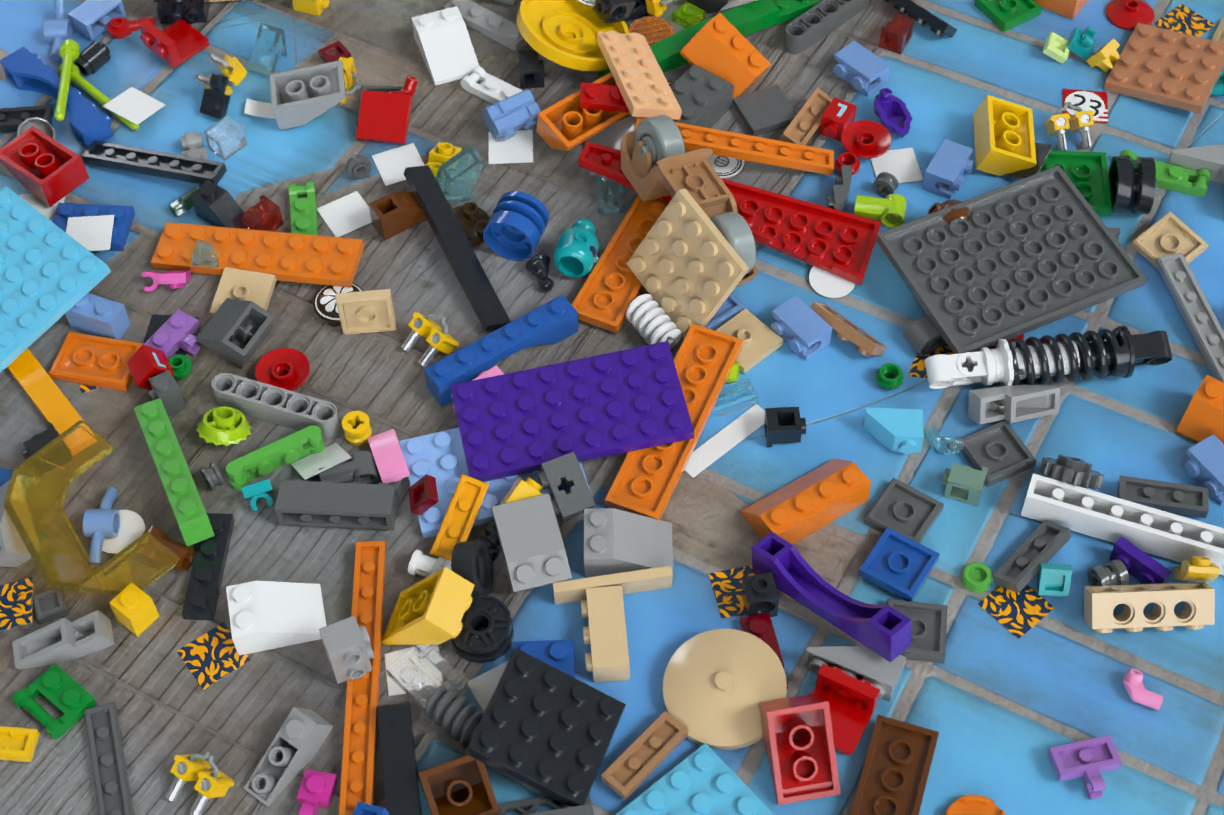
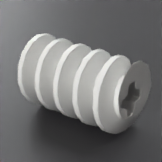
[626,294,683,349]

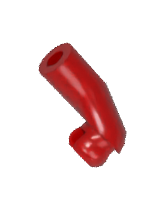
[389,75,419,97]

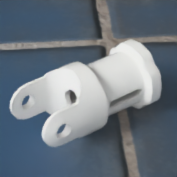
[408,550,451,577]

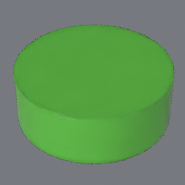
[961,562,993,593]

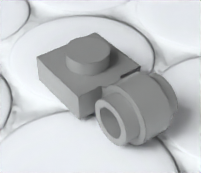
[181,131,209,160]

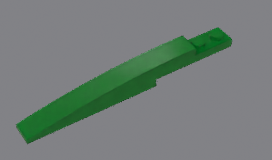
[598,0,820,79]

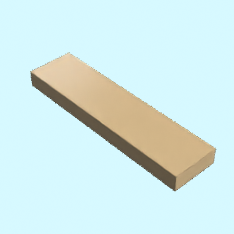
[552,566,673,605]

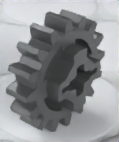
[1039,454,1104,490]

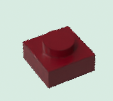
[318,41,352,63]
[408,474,439,516]

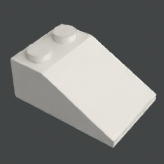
[412,6,479,86]
[226,581,327,655]

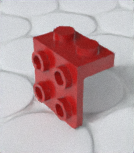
[139,20,210,68]
[812,664,880,755]

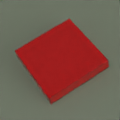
[356,90,413,145]

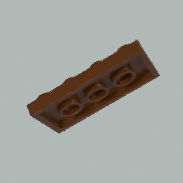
[850,715,939,815]

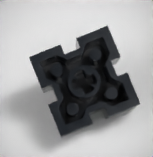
[154,0,210,24]

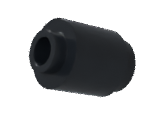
[74,41,111,76]

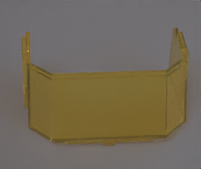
[4,420,180,595]

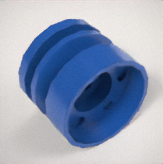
[483,191,549,261]

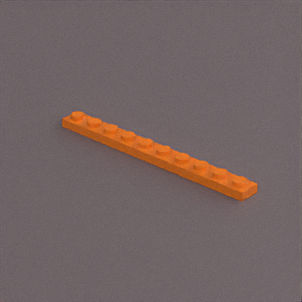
[339,541,387,815]

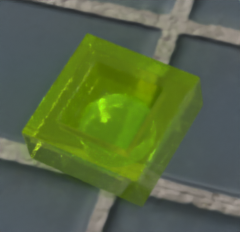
[672,1,705,28]

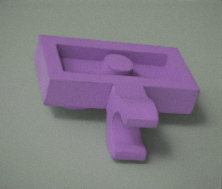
[143,309,201,359]
[1048,735,1122,800]

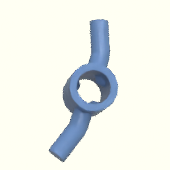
[43,0,74,62]
[83,487,120,565]

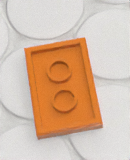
[48,332,144,391]

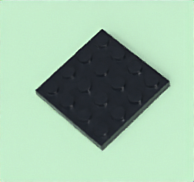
[465,648,626,807]

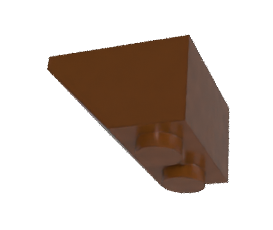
[416,753,501,815]

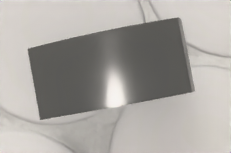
[827,166,852,212]

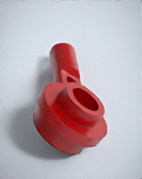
[107,16,155,39]

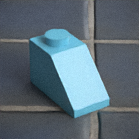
[863,407,924,454]

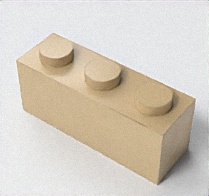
[581,585,630,683]

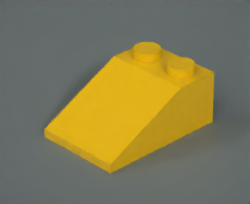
[382,567,474,645]

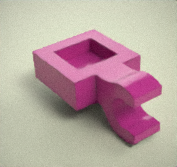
[142,270,192,292]
[297,769,338,815]

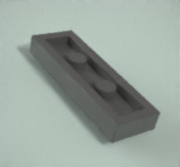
[1117,475,1209,518]
[992,520,1071,593]

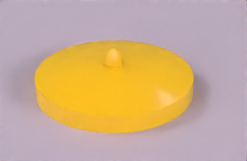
[517,0,630,71]

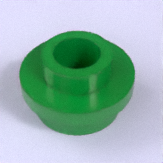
[168,354,193,380]
[876,363,904,390]

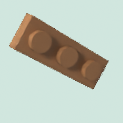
[779,87,833,145]
[810,302,887,357]
[601,711,688,800]

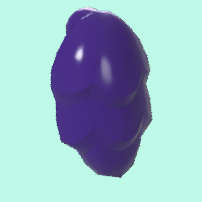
[873,88,912,138]

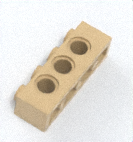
[1084,582,1215,633]

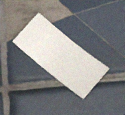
[244,99,276,119]

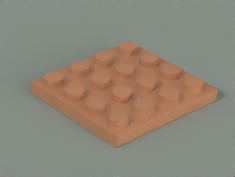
[1104,23,1224,114]

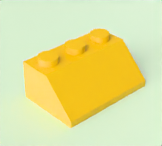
[973,95,1037,176]

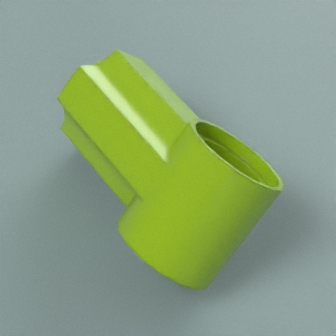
[854,194,907,228]

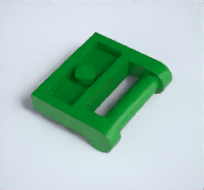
[12,663,97,739]

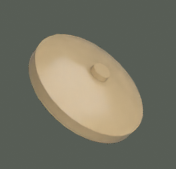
[663,629,787,750]

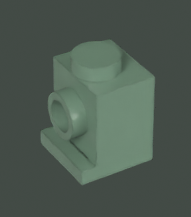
[941,463,988,507]

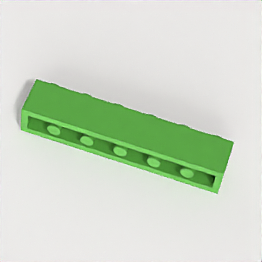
[134,398,215,546]

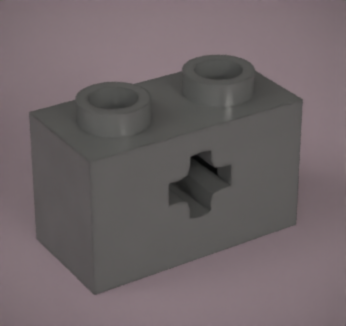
[537,452,595,522]

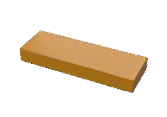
[430,474,489,561]

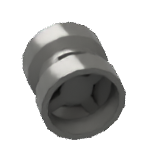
[1087,559,1130,586]

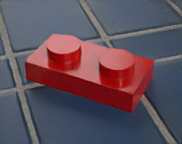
[579,82,629,113]

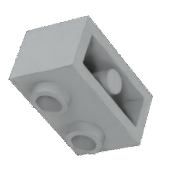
[319,616,375,684]

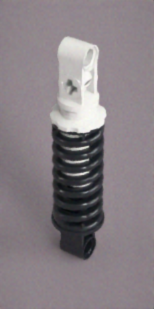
[925,325,1173,389]

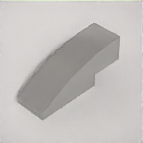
[968,385,1060,424]
[12,610,115,669]

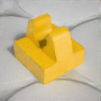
[1086,38,1120,72]

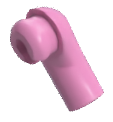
[1123,669,1163,710]

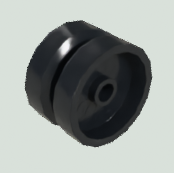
[1108,156,1156,214]

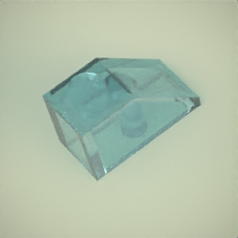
[436,145,484,202]

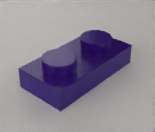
[1109,536,1171,584]

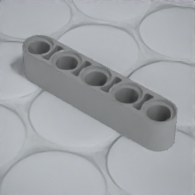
[211,373,341,438]

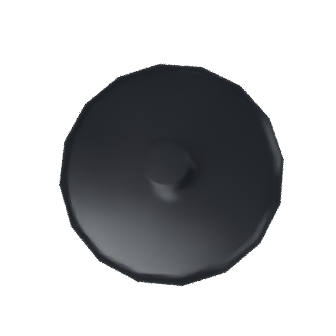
[526,254,554,292]

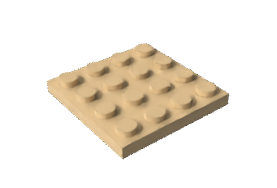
[626,189,750,338]

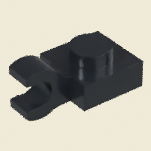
[199,74,230,119]

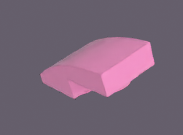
[367,429,411,484]

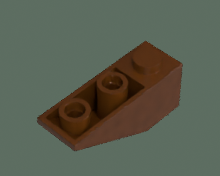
[369,191,451,240]

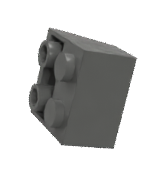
[196,298,275,369]

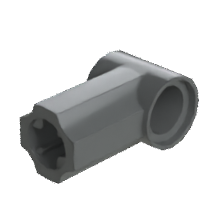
[319,451,378,484]

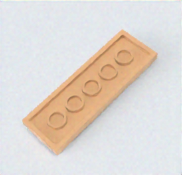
[596,31,682,120]

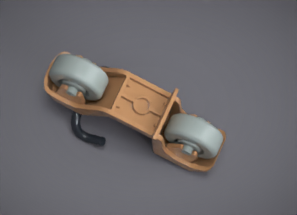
[620,115,759,288]

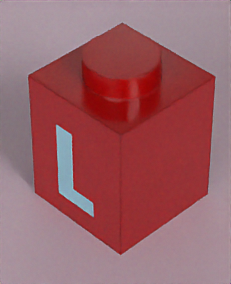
[819,97,857,142]
[126,345,174,390]

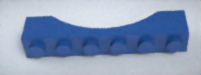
[0,46,113,149]
[424,294,579,407]

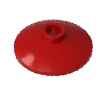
[1106,0,1154,31]
[841,120,892,159]
[255,348,310,391]

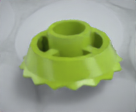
[196,406,252,446]

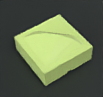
[1042,32,1069,64]

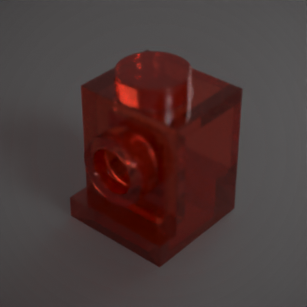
[879,13,915,55]
[241,195,284,232]

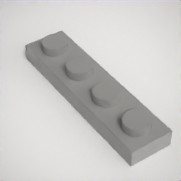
[443,0,527,52]

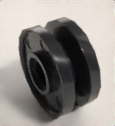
[451,595,514,664]

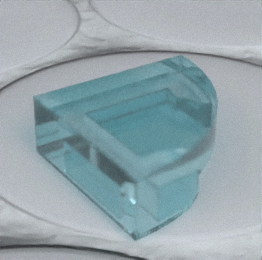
[191,240,219,267]

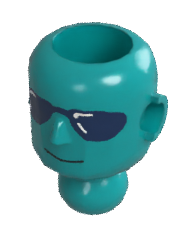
[553,218,600,278]

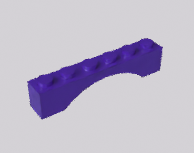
[751,532,912,663]

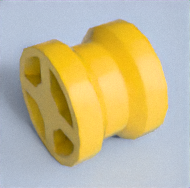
[342,411,372,446]

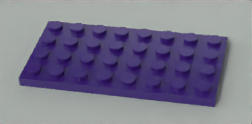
[450,341,694,482]

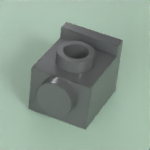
[148,370,186,417]

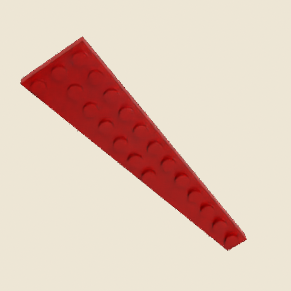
[578,141,881,286]

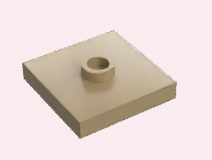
[1131,211,1209,269]
[209,267,277,317]
[336,289,397,335]
[715,308,783,374]

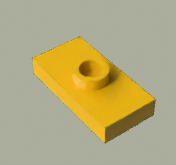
[0,726,40,762]

